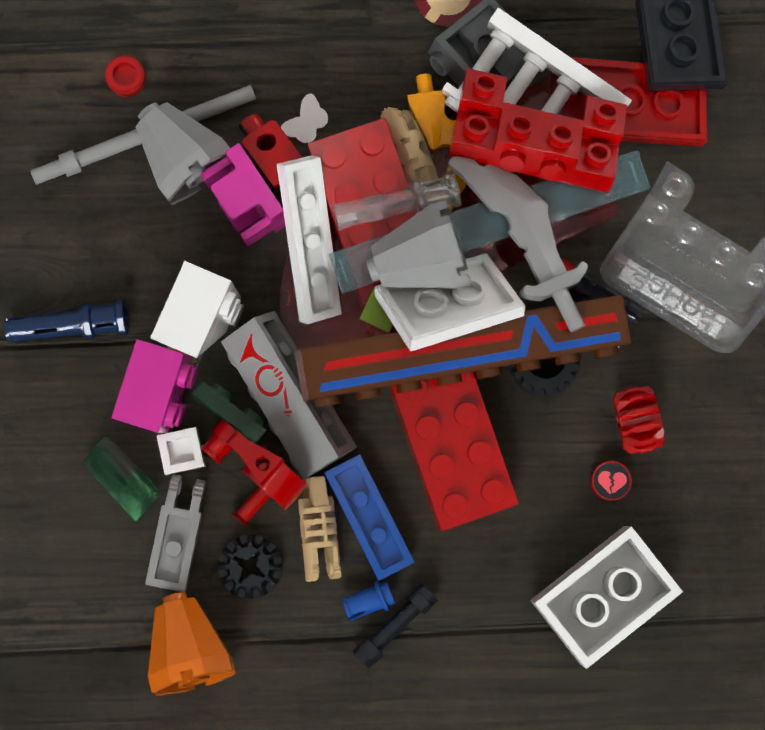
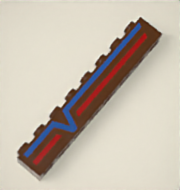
[294,295,631,408]

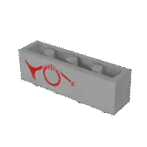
[221,311,357,479]

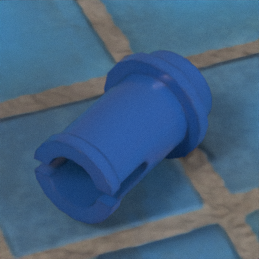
[341,580,395,622]

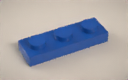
[324,455,415,581]

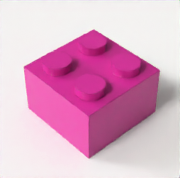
[111,339,198,433]

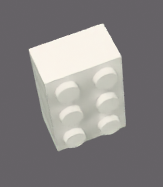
[530,526,683,669]

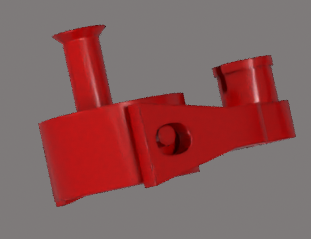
[200,419,308,528]

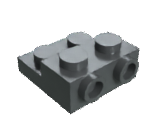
[428,0,526,89]

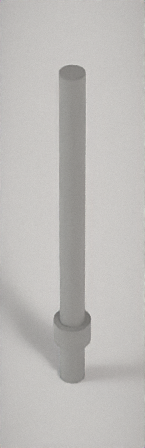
[30,85,256,185]

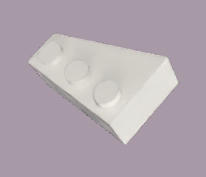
[150,261,244,358]

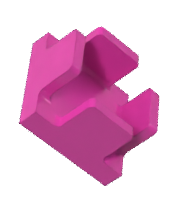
[200,143,286,247]

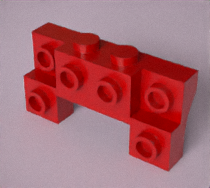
[448,68,627,193]

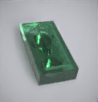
[192,381,267,445]
[82,435,163,521]

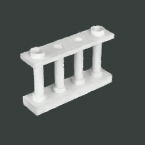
[442,8,632,184]

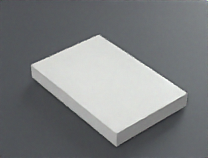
[375,253,525,352]

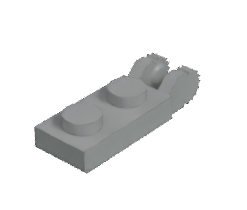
[145,474,206,592]

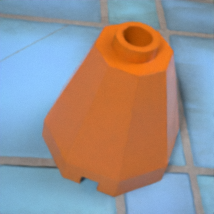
[148,592,236,696]

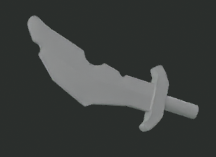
[448,156,588,333]

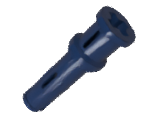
[5,299,130,343]

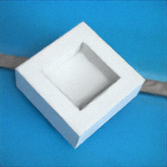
[157,427,206,475]

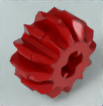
[613,386,665,454]

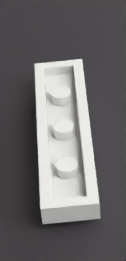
[276,155,342,325]

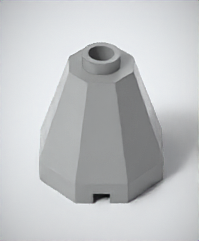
[135,102,230,205]
[366,200,472,289]

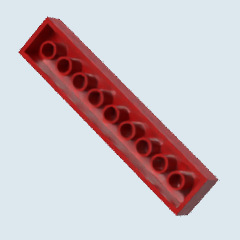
[307,118,519,531]

